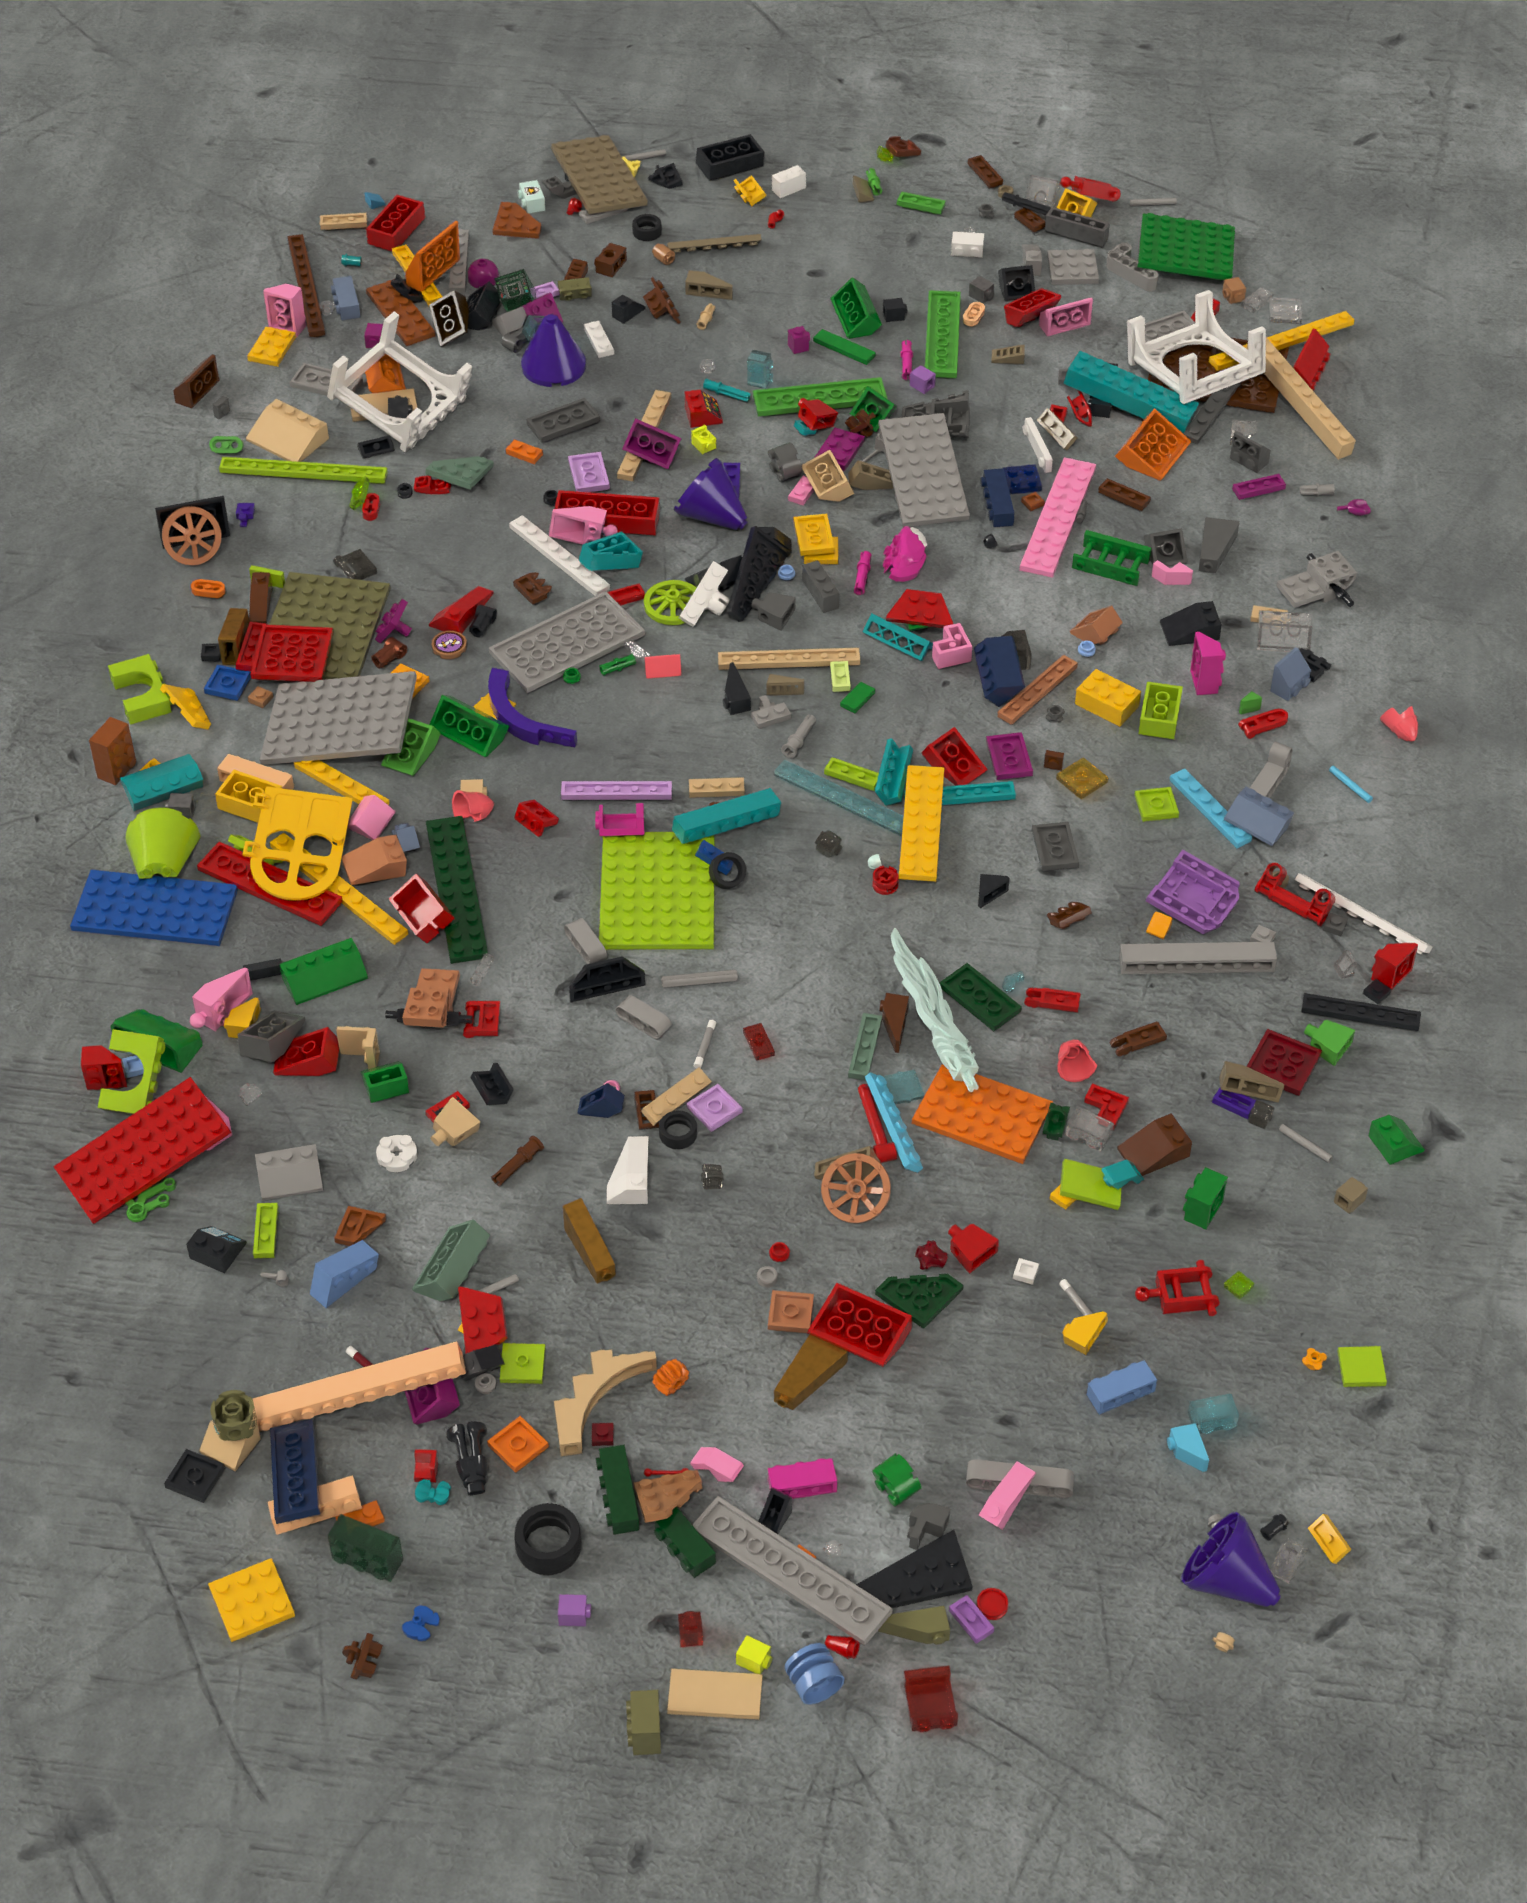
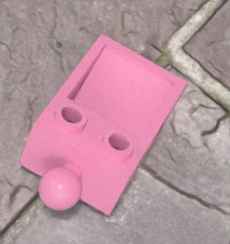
[549,506,618,545]
[190,968,253,1032]

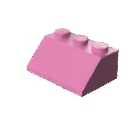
[263,284,306,337]
[1039,297,1093,336]

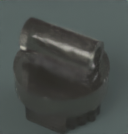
[1248,1100,1275,1129]
[701,1163,724,1190]

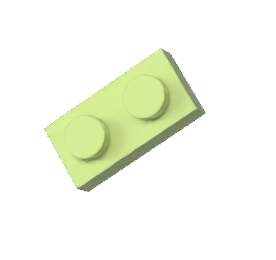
[830,661,850,692]

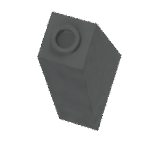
[1198,517,1240,573]

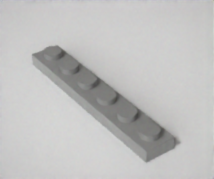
[449,229,469,293]

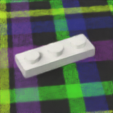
[584,321,614,358]

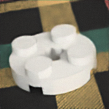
[376,1135,417,1172]

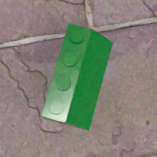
[830,277,882,339]
[429,695,509,757]
[280,938,368,1005]

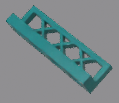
[862,613,933,661]
[875,738,914,806]

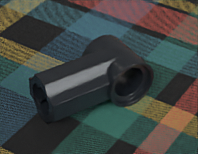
[469,605,497,638]

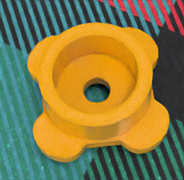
[1302,1348,1327,1370]

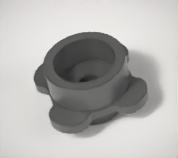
[978,204,994,218]
[1046,705,1065,722]

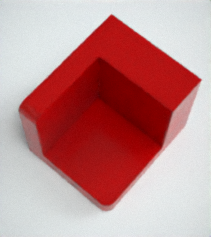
[414,1449,438,1483]

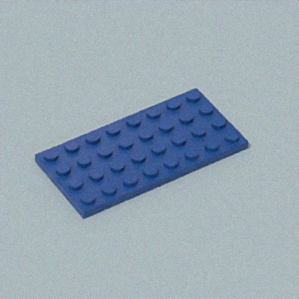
[70,870,238,946]

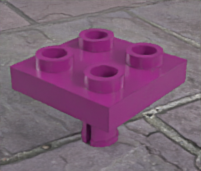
[523,292,563,334]
[375,599,412,644]

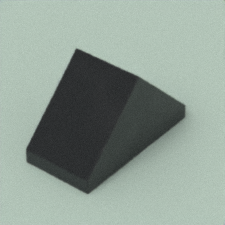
[978,874,1010,909]
[758,1487,792,1534]

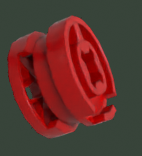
[872,866,899,895]

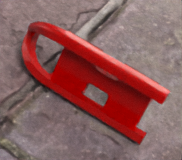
[1067,390,1092,427]

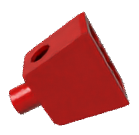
[798,398,838,430]
[948,1224,999,1274]

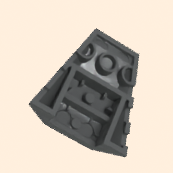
[901,390,970,438]

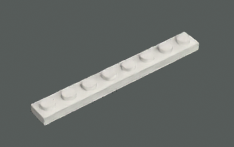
[509,515,610,596]
[1295,873,1433,954]

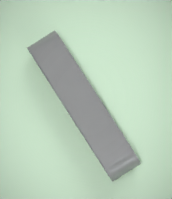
[966,1460,1074,1498]

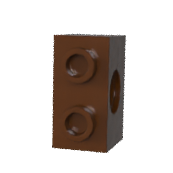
[594,243,627,278]

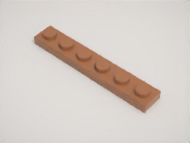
[997,655,1078,725]

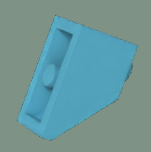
[1167,1423,1209,1472]

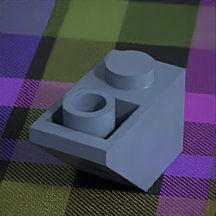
[391,823,420,852]

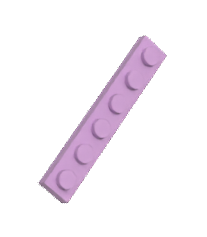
[561,781,672,800]

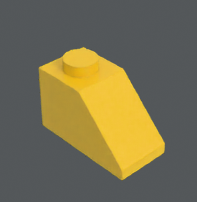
[224,997,261,1038]
[1062,1311,1108,1355]

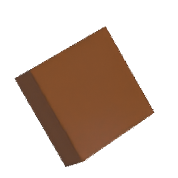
[1021,492,1045,512]

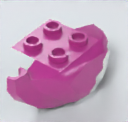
[883,526,927,582]

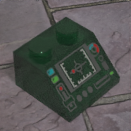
[494,269,536,312]

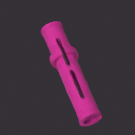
[900,340,913,380]
[854,551,871,595]

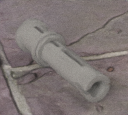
[781,714,816,758]

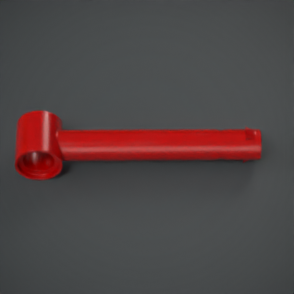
[858,1084,897,1163]

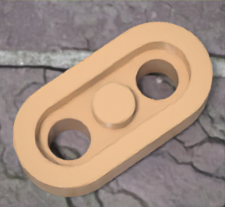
[963,302,985,327]

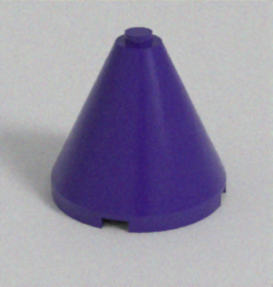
[521,314,586,387]
[673,458,748,530]
[1181,1512,1281,1607]

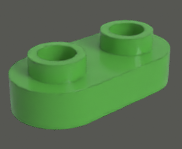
[209,436,244,454]

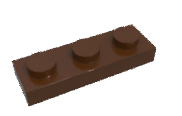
[968,155,1003,189]
[1098,478,1151,511]

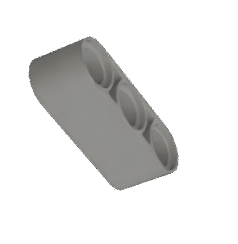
[564,918,607,964]
[615,995,672,1039]

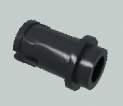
[1260,1514,1289,1541]

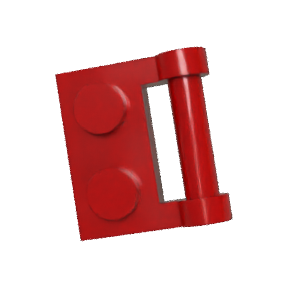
[463,1001,500,1038]

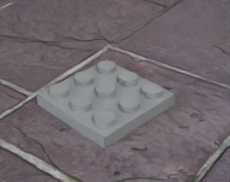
[1047,249,1099,285]

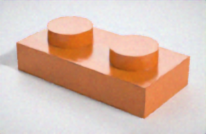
[506,439,543,464]
[335,1500,384,1538]

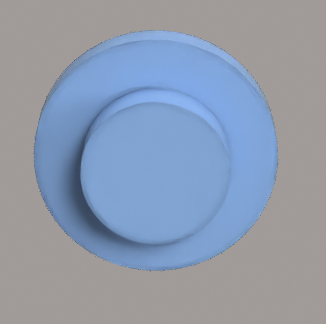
[778,564,795,580]
[1078,640,1096,657]

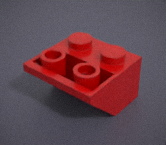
[81,1045,127,1090]

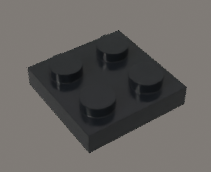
[164,1449,225,1503]

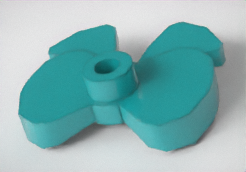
[415,1479,451,1505]

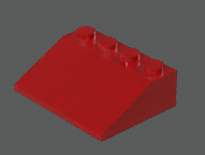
[807,1283,912,1367]

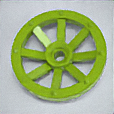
[644,580,696,625]

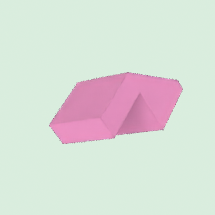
[1152,560,1193,585]
[690,1447,744,1482]

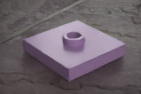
[687,1084,743,1132]

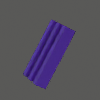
[1212,1087,1258,1119]

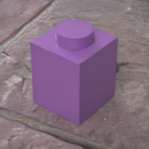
[910,365,936,394]
[558,1594,591,1626]

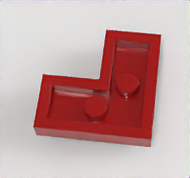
[1084,1083,1129,1130]

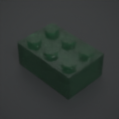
[327,1514,403,1582]

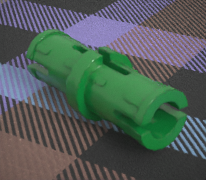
[599,654,636,676]

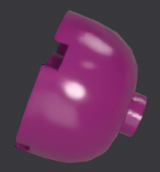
[468,258,499,288]

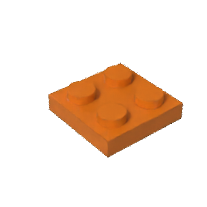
[487,1416,549,1473]

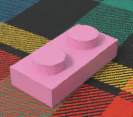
[788,476,814,506]

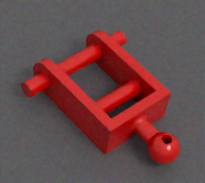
[1060,176,1121,201]
[1135,1260,1220,1316]

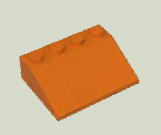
[405,221,460,292]
[1115,408,1191,481]

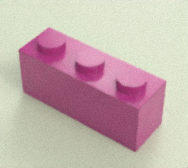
[768,1458,837,1499]

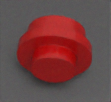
[769,1242,790,1262]

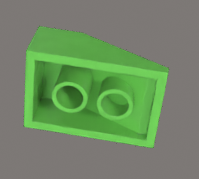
[381,718,441,776]

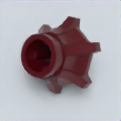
[915,1240,948,1270]

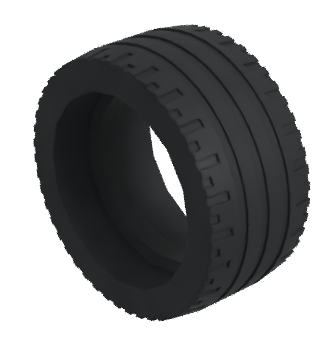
[514,1503,582,1575]

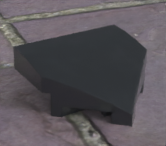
[648,163,683,189]
[390,274,423,302]

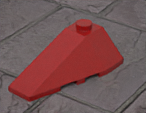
[429,586,494,634]

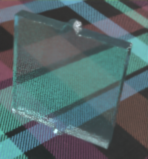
[883,1069,925,1105]

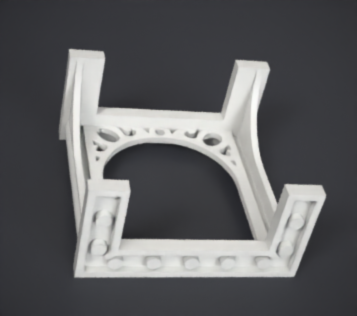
[1127,290,1266,404]
[327,312,472,452]

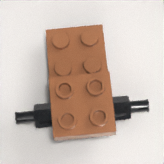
[385,968,473,1028]

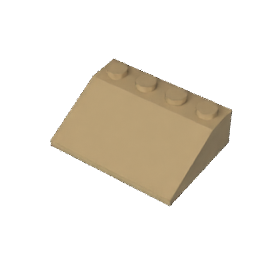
[246,399,329,462]

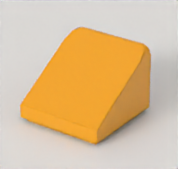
[1146,911,1172,939]

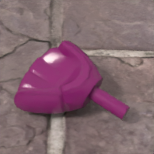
[1337,499,1371,516]

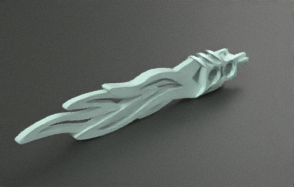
[891,928,979,1092]

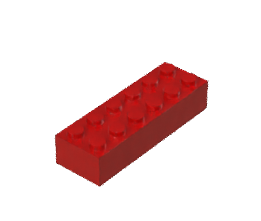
[554,490,660,535]

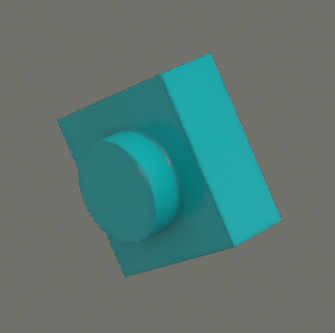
[794,420,817,436]

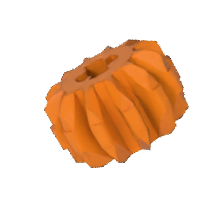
[653,1359,689,1396]

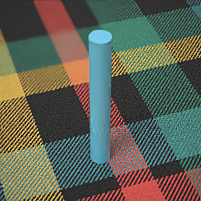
[1329,765,1373,803]

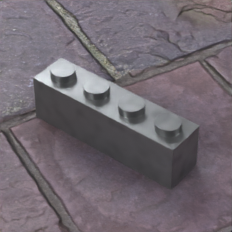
[1045,207,1110,247]

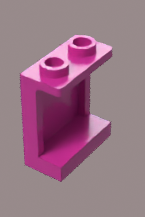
[595,803,644,836]

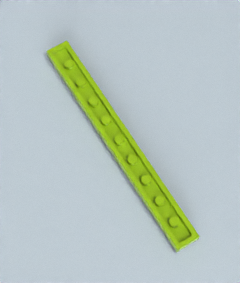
[219,457,388,484]

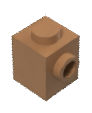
[1222,277,1246,304]

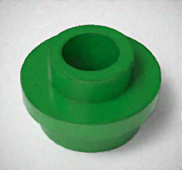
[563,667,581,684]

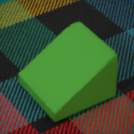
[1239,691,1262,714]

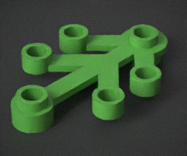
[125,1178,176,1222]

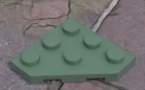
[425,456,494,490]

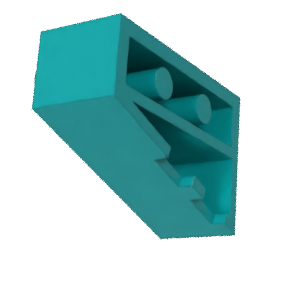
[578,532,643,571]

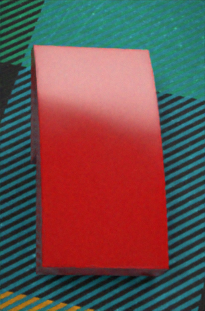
[414,475,451,494]

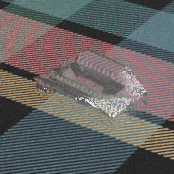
[1230,419,1257,445]

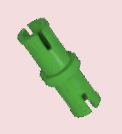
[866,168,882,196]

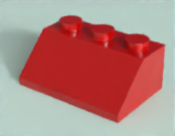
[1004,288,1061,327]

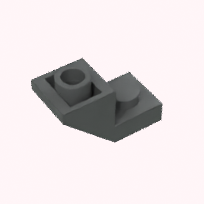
[542,176,577,199]

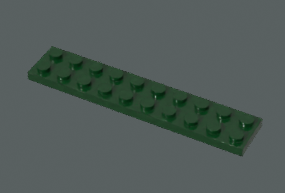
[426,816,489,964]

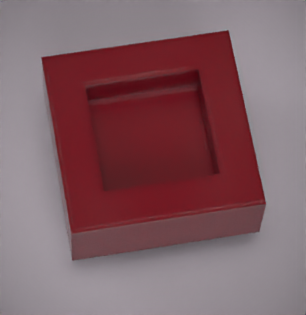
[592,1423,614,1446]

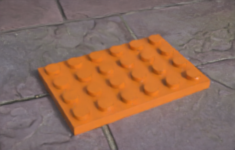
[912,1064,1053,1164]

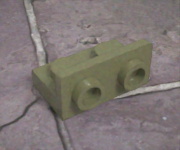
[558,277,592,300]

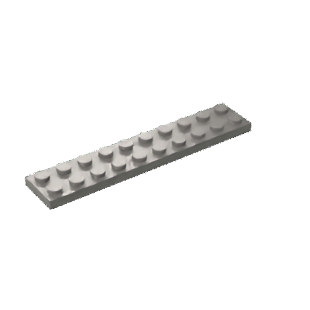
[692,1496,893,1645]

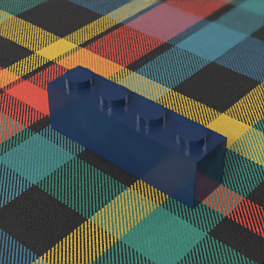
[980,468,1015,527]

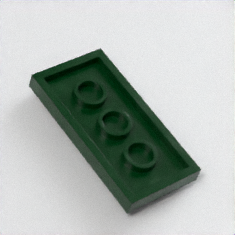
[939,963,1022,1032]

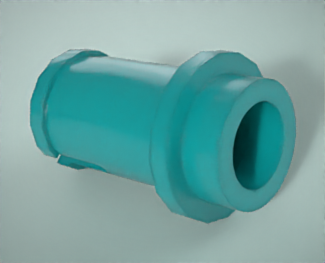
[341,254,362,267]

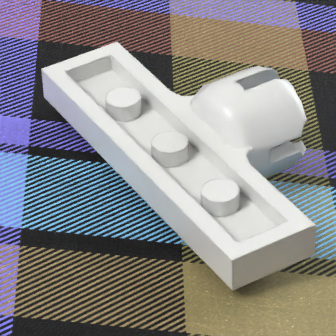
[679,561,729,627]

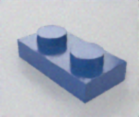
[695,840,734,875]

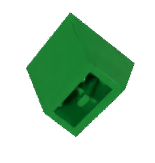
[360,1061,409,1103]

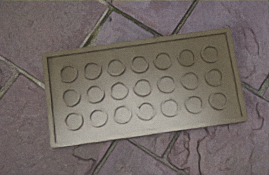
[551,135,648,214]

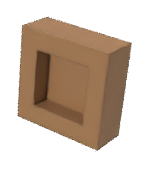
[248,686,273,708]

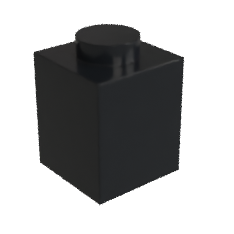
[883,298,907,322]

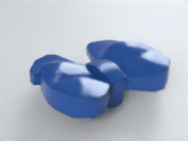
[402,1605,440,1641]

